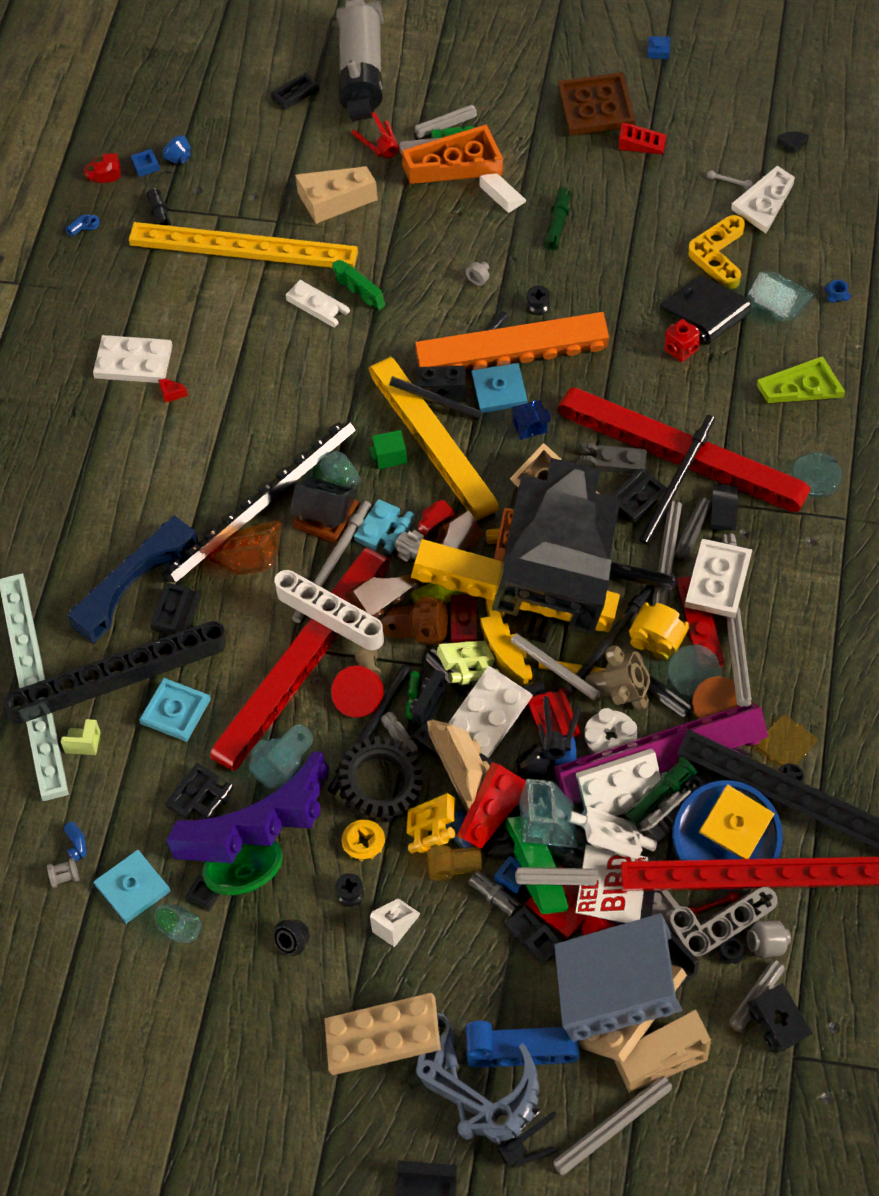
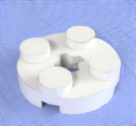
[584,708,637,754]

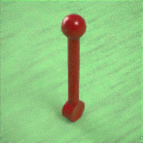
[688,891,740,917]

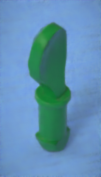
[405,671,420,720]

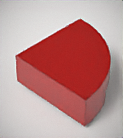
[158,379,188,403]

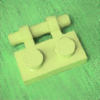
[436,641,499,685]

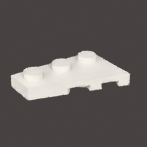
[731,166,795,233]

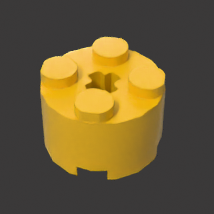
[629,602,689,661]

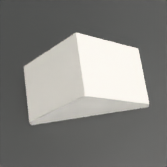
[370,899,420,947]

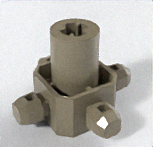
[585,645,650,710]

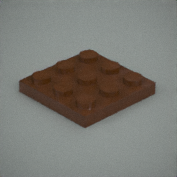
[558,72,636,136]

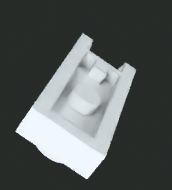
[286,280,350,327]

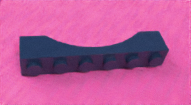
[67,515,198,644]

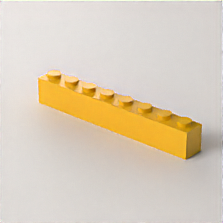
[411,539,620,633]

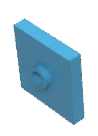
[472,363,528,413]

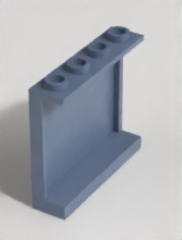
[555,913,682,1042]

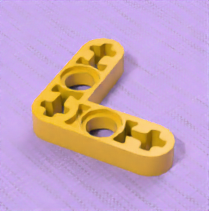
[688,215,745,289]

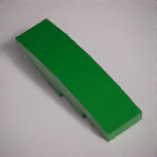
[505,815,568,914]

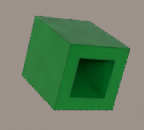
[369,430,407,469]

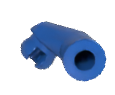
[65,215,100,237]
[64,822,87,862]

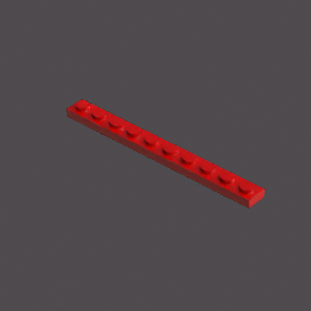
[620,857,879,891]

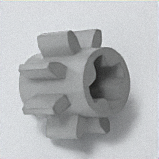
[395,530,424,562]

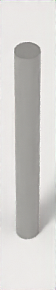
[511,633,600,700]

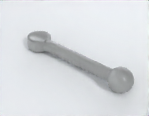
[707,170,753,190]

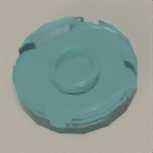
[792,452,842,498]
[668,645,720,697]

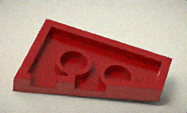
[457,762,532,848]

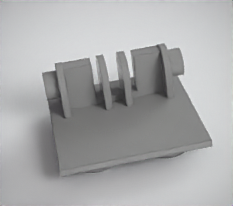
[638,790,691,843]

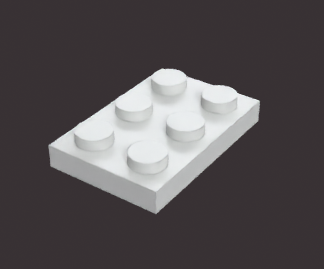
[93,335,172,383]
[685,539,752,618]
[448,666,533,758]
[576,748,661,816]

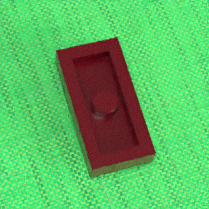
[451,595,477,643]

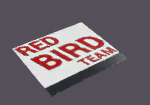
[576,844,659,923]

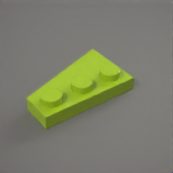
[757,356,845,403]

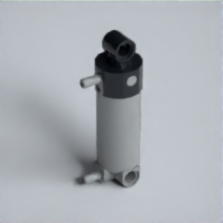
[336,0,383,122]

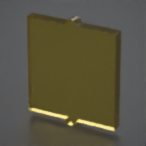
[755,714,819,766]

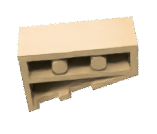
[295,166,378,223]
[615,1010,711,1093]

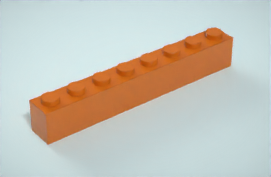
[416,312,609,370]

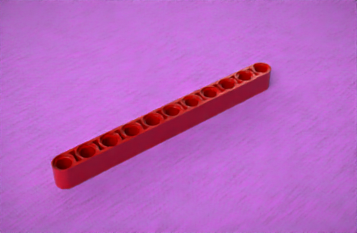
[557,387,811,512]
[210,548,390,771]

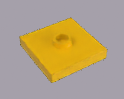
[699,784,775,859]

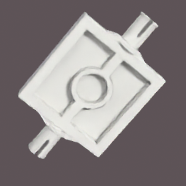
[567,806,657,859]

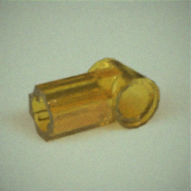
[427,846,482,881]

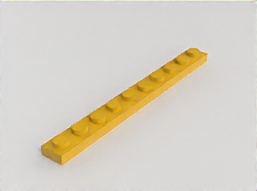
[129,222,358,268]

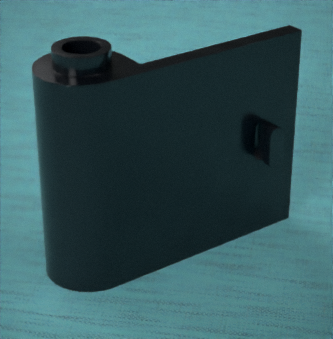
[660,275,751,345]

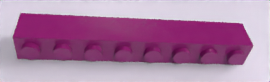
[553,701,768,804]

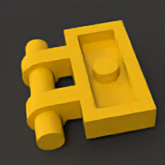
[407,793,455,854]

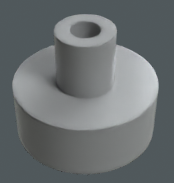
[465,261,490,286]

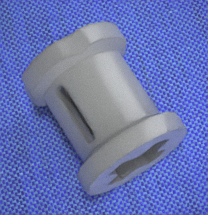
[47,857,80,888]

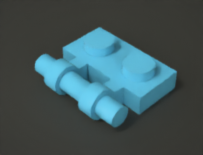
[354,499,415,555]

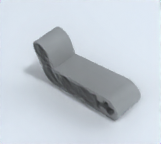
[663,887,777,957]

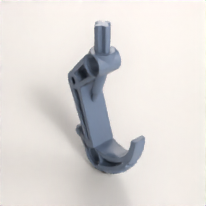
[416,1013,539,1144]

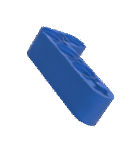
[466,1021,580,1068]

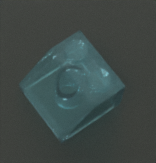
[747,271,815,321]

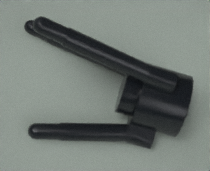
[538,696,581,760]
[496,1109,558,1168]

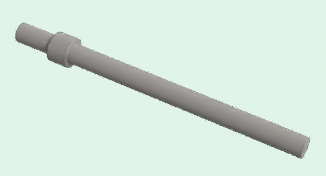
[292,500,371,623]

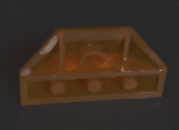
[207,520,282,575]

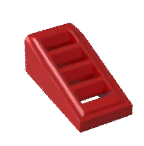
[619,123,666,155]

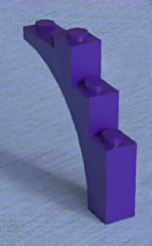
[167,752,329,863]

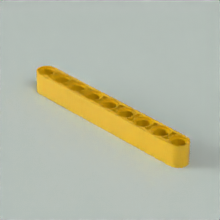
[369,356,499,522]

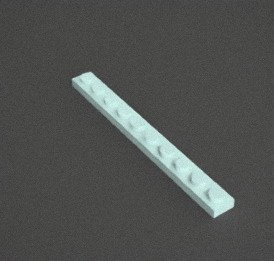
[0,573,69,801]

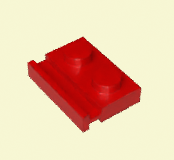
[527,688,580,738]

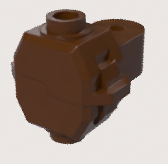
[381,596,449,645]

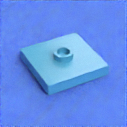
[139,678,211,742]
[94,850,171,924]

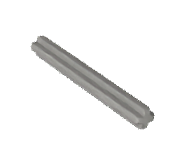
[652,501,682,607]
[726,607,752,707]
[553,1076,672,1175]

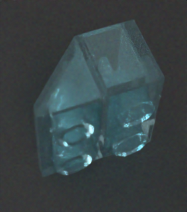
[519,779,577,848]

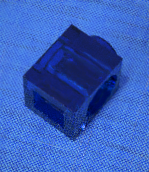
[512,400,551,440]

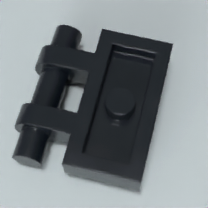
[165,763,234,820]

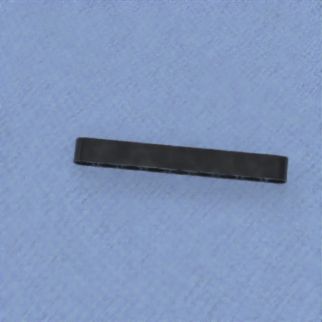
[4,621,226,724]

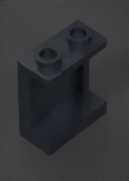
[396,1160,458,1196]

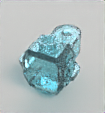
[249,724,313,789]

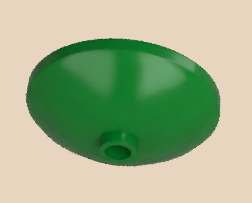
[202,840,283,896]

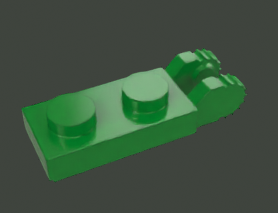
[332,260,385,310]

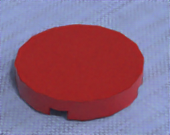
[331,665,384,718]

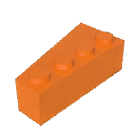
[402,124,503,184]

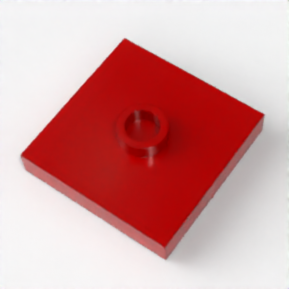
[525,865,587,940]

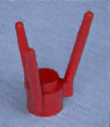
[351,112,399,158]

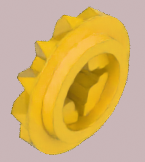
[342,820,385,862]

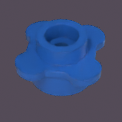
[825,280,851,303]

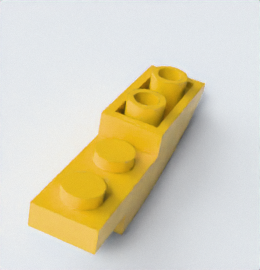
[480,598,532,686]

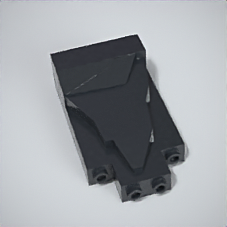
[492,458,620,635]

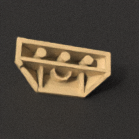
[427,720,490,813]

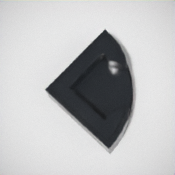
[777,131,809,153]

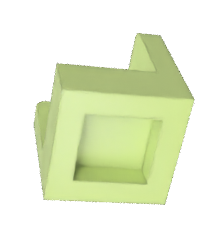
[61,719,101,756]

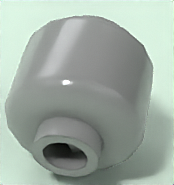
[747,920,791,958]

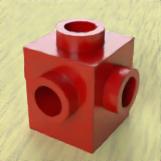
[665,319,700,363]

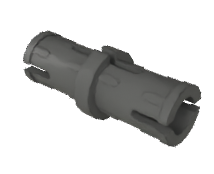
[468,871,522,918]

